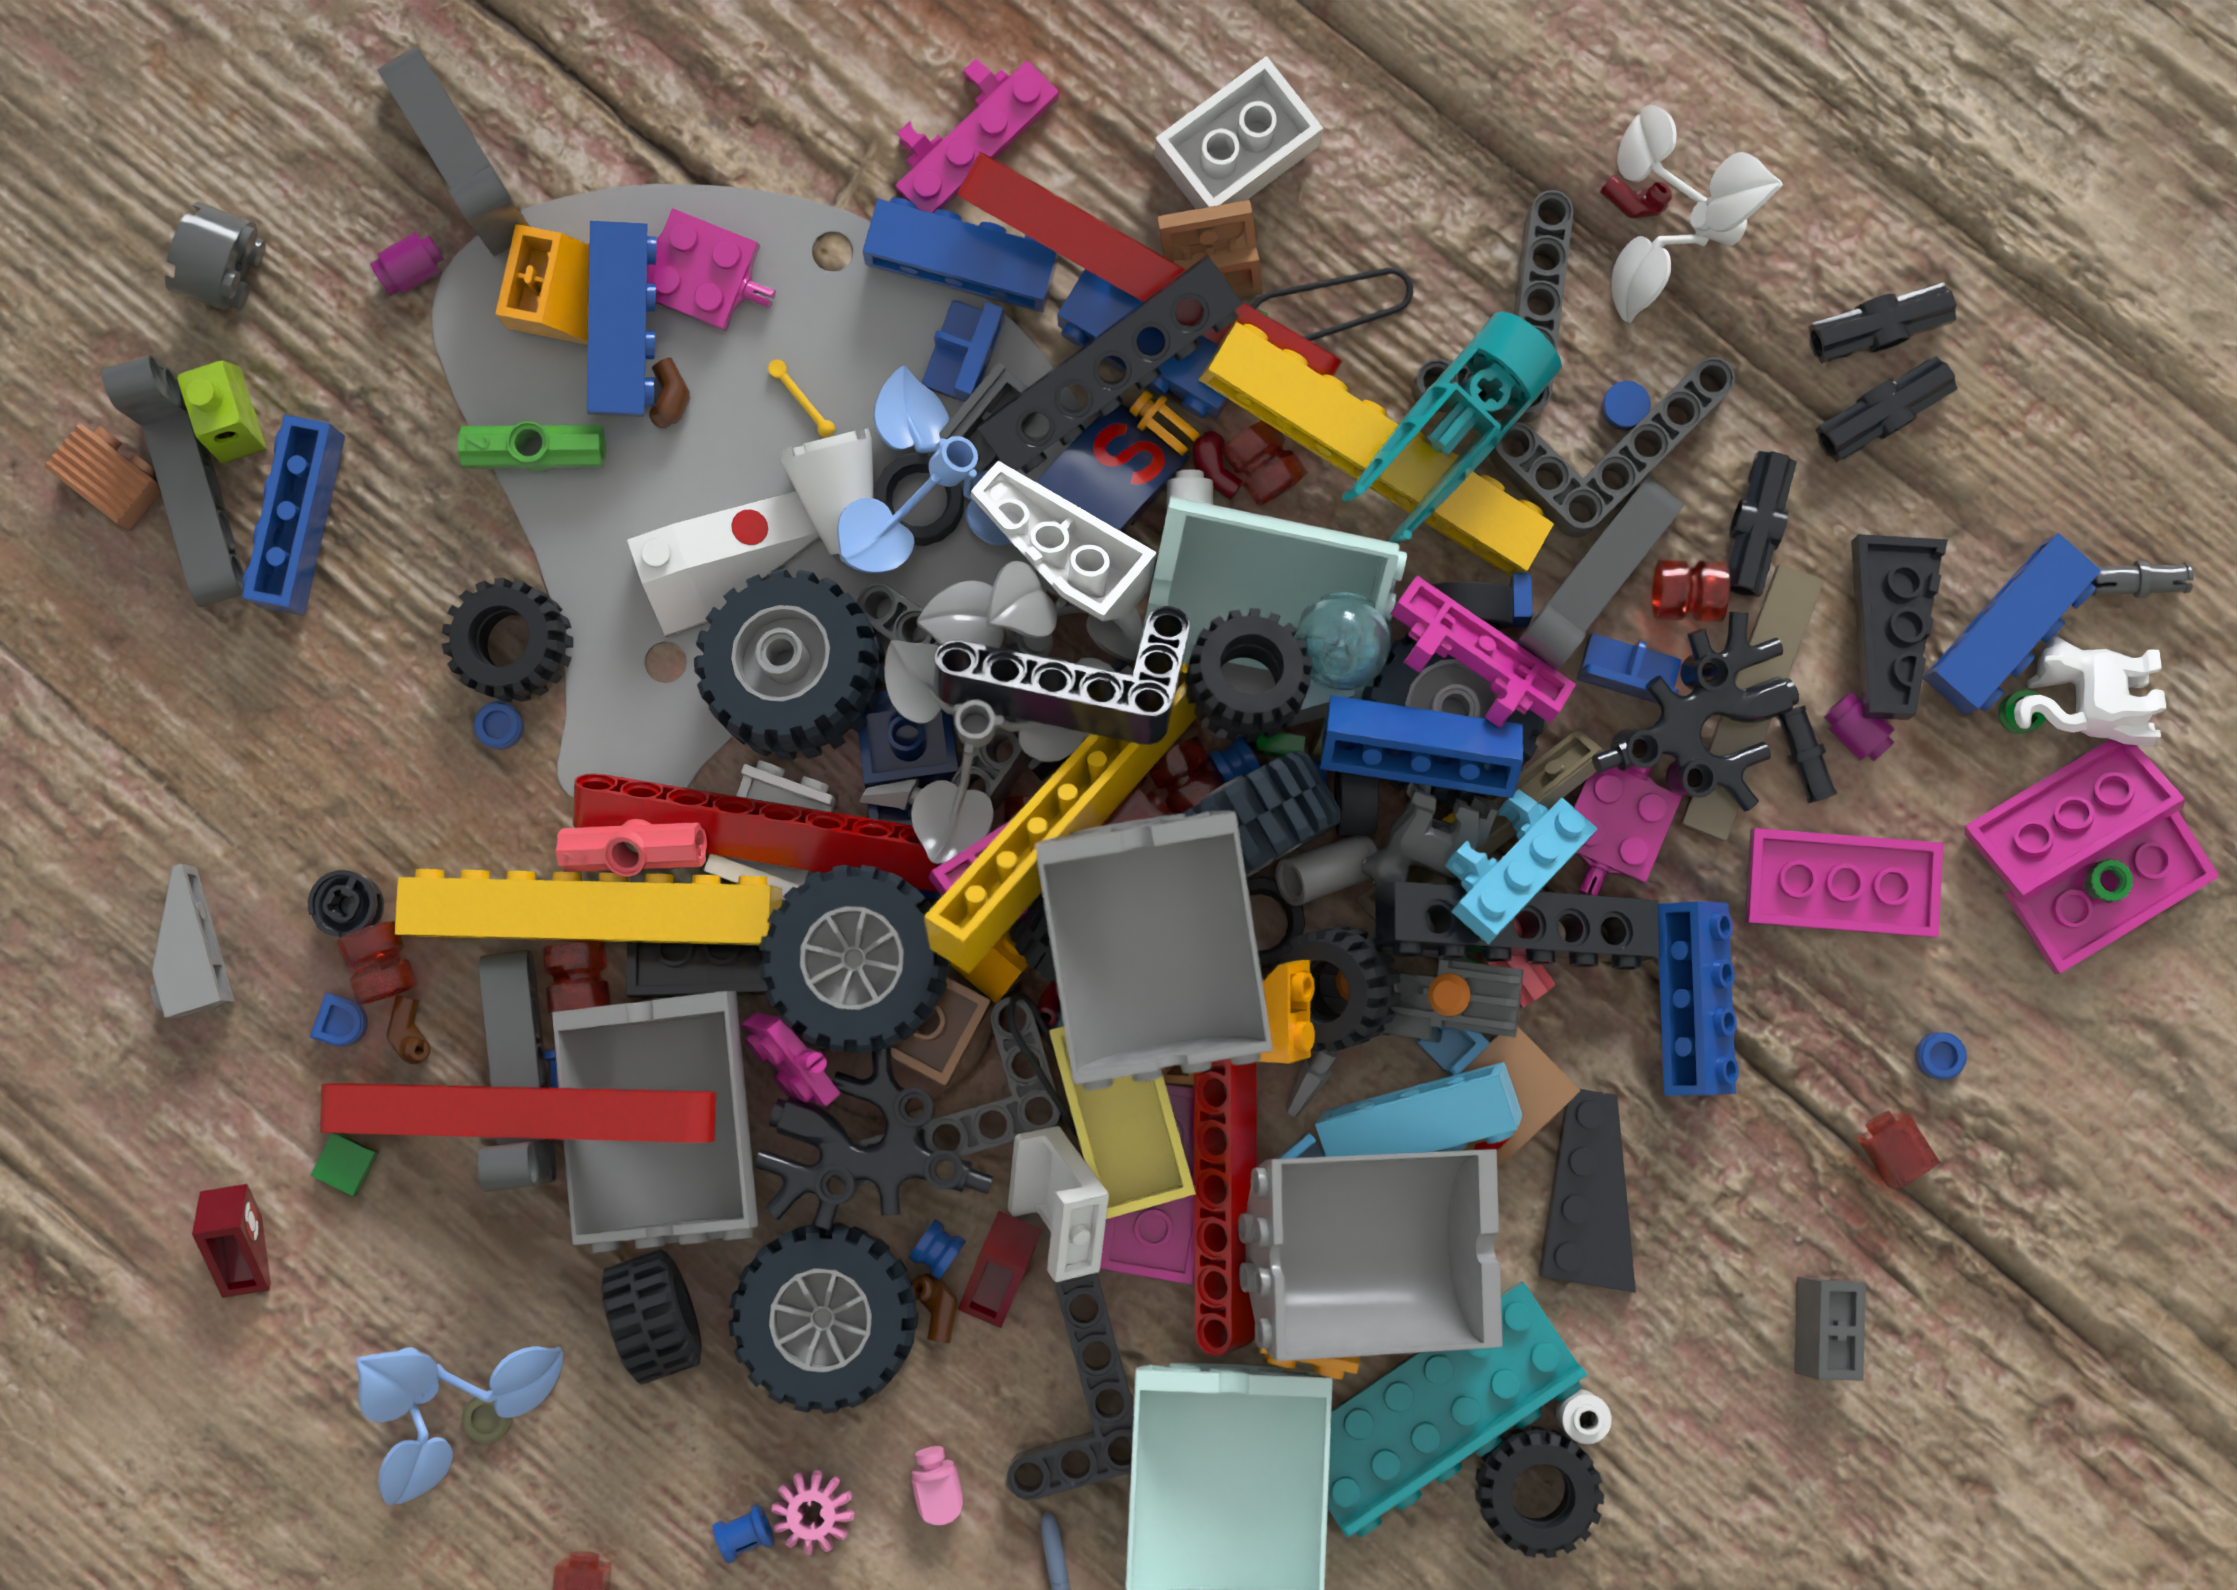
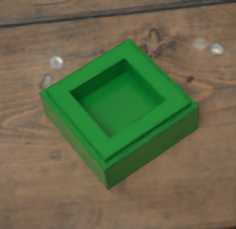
[1254,733,1306,758]
[310,1133,379,1196]

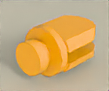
[1129,390,1200,456]

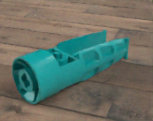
[1342,311,1562,544]

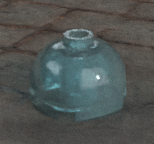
[1295,592,1392,691]

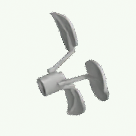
[987,561,1143,663]
[917,571,1116,738]
[884,640,1088,864]

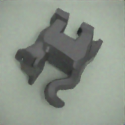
[1361,782,1498,932]

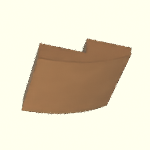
[1157,200,1263,298]

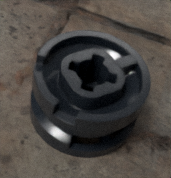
[308,870,384,939]

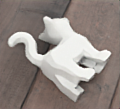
[2014,636,2166,747]

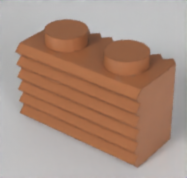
[45,423,161,531]

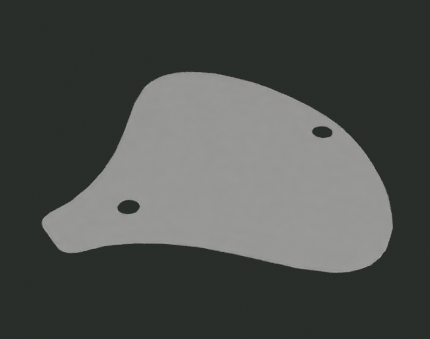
[431,184,1090,798]

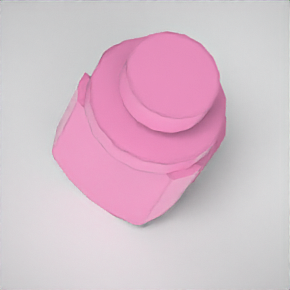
[911,1446,963,1525]

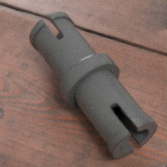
[2091,560,2194,598]

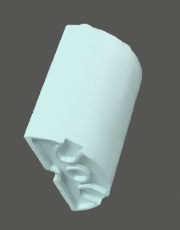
[1136,496,1407,700]
[1126,1363,1332,1590]

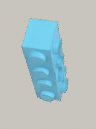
[1315,1061,1523,1157]

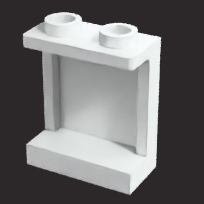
[703,760,837,901]
[1007,1126,1109,1282]

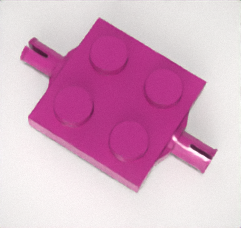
[647,208,776,331]
[1573,767,1682,896]
[740,1012,841,1106]

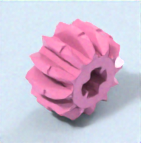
[771,1469,855,1555]

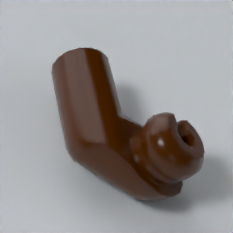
[649,358,690,429]
[387,995,430,1064]
[911,1273,957,1343]

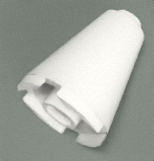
[778,428,874,562]

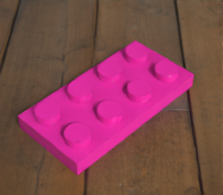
[1964,739,2185,904]
[2003,811,2220,974]
[1745,828,1943,938]
[1100,1084,1195,1285]

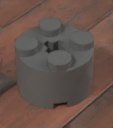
[165,202,266,311]

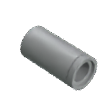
[1276,836,1377,906]

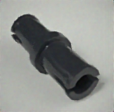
[1776,705,1837,804]

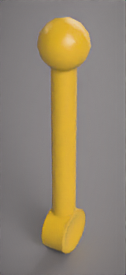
[768,359,835,438]

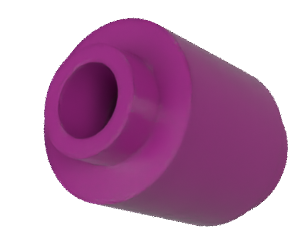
[370,232,444,296]
[1823,691,1895,761]

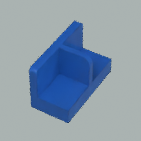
[922,301,1005,402]
[1577,633,1682,704]

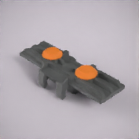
[1319,930,1524,1043]

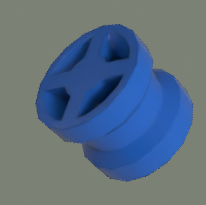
[1208,736,1261,785]
[908,1219,966,1280]

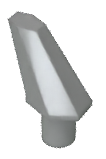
[859,779,921,810]
[1287,1049,1338,1117]

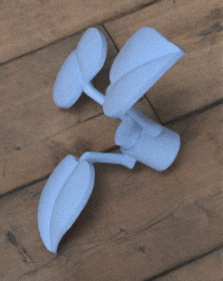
[837,366,1013,574]
[356,1346,563,1506]

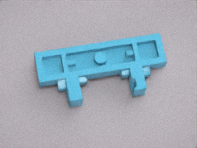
[1445,789,1598,945]

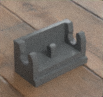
[939,362,1032,473]
[1795,1277,1866,1381]

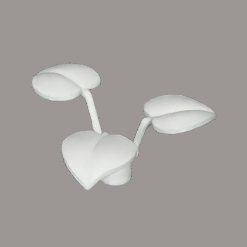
[1611,105,1783,323]

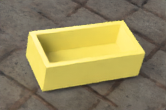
[1049,1026,1195,1219]

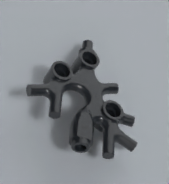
[1592,612,1799,812]
[754,1047,994,1230]

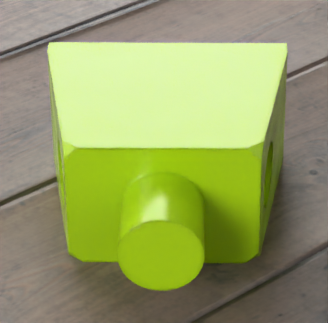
[177,360,267,464]

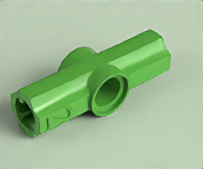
[458,421,606,472]

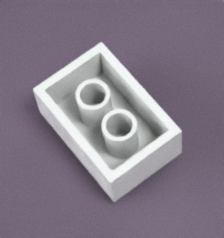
[1154,56,1323,209]

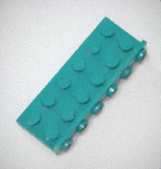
[1327,1281,1588,1538]

